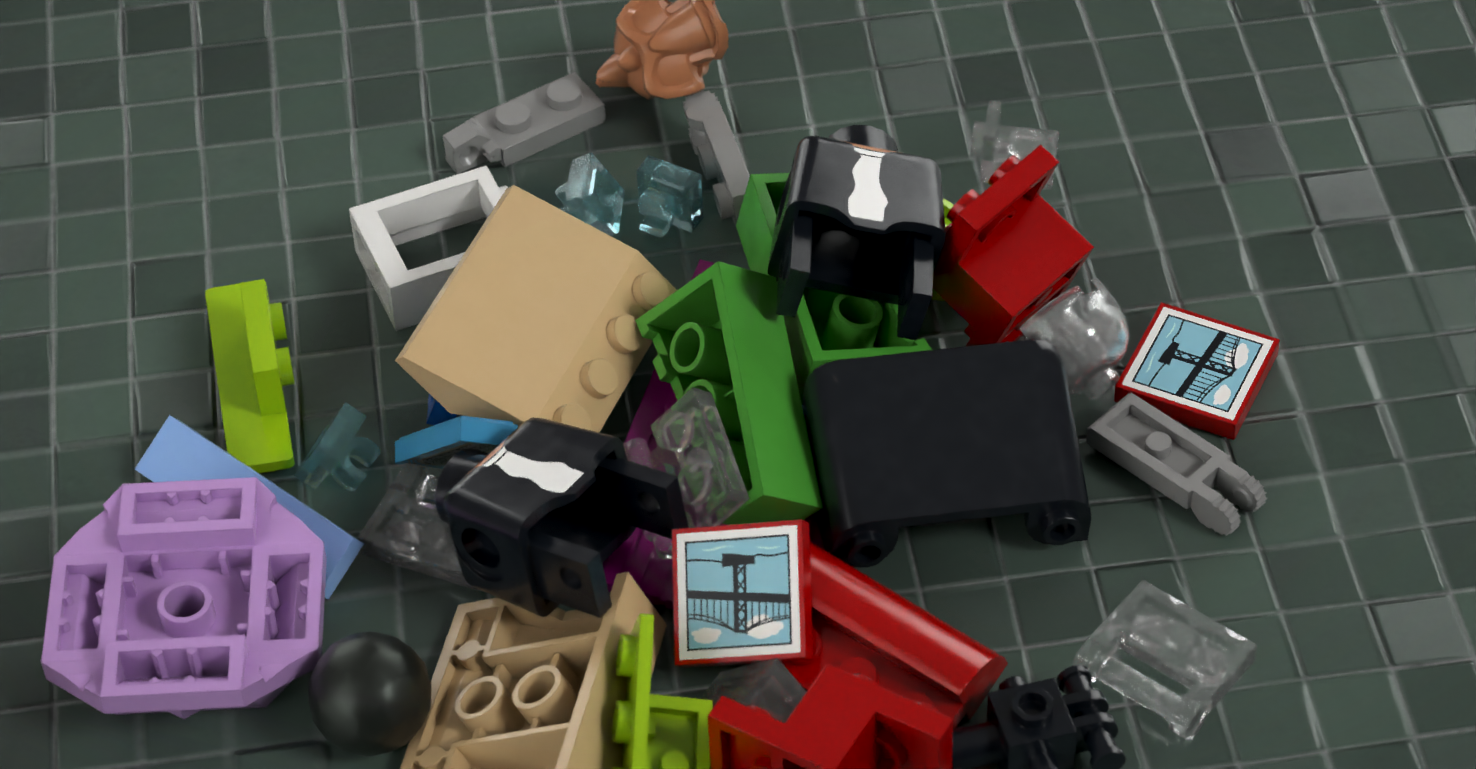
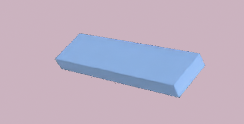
[135,415,364,600]

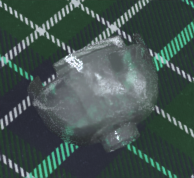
[1007,278,1130,400]

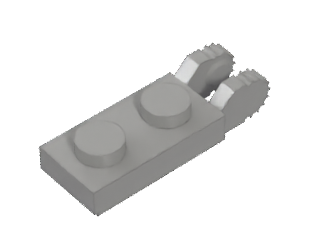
[683,90,750,235]
[1086,392,1267,536]

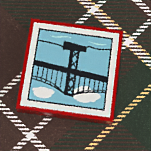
[1114,302,1280,440]
[672,519,813,668]

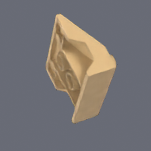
[395,185,677,432]
[400,572,667,769]

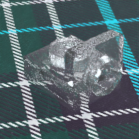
[971,100,1060,189]

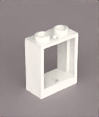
[349,165,508,331]

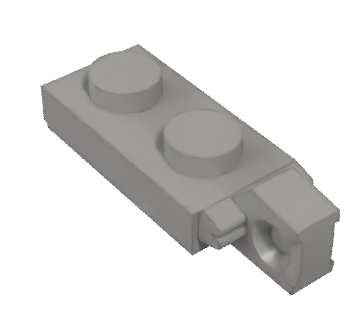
[443,72,606,174]

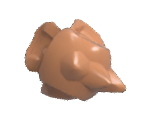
[596,0,728,100]

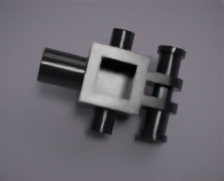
[952,665,1126,769]

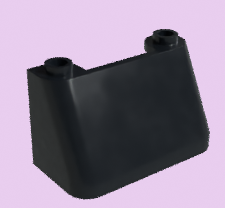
[802,339,1091,568]

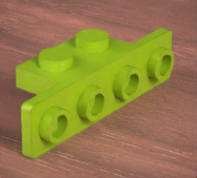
[205,279,295,473]
[612,613,713,769]

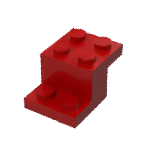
[933,145,1094,346]
[708,663,953,769]

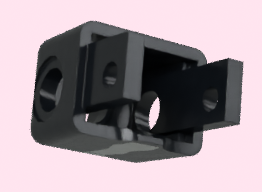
[768,125,946,341]
[435,417,689,618]

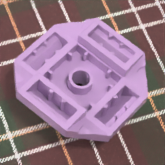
[41,477,327,719]

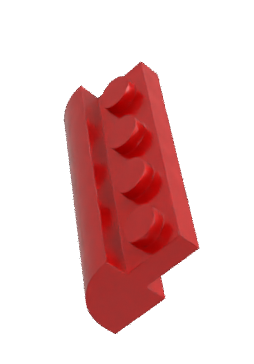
[757,542,1008,729]

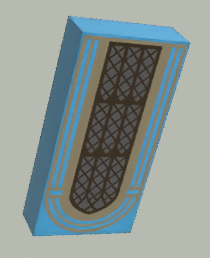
[395,416,518,469]

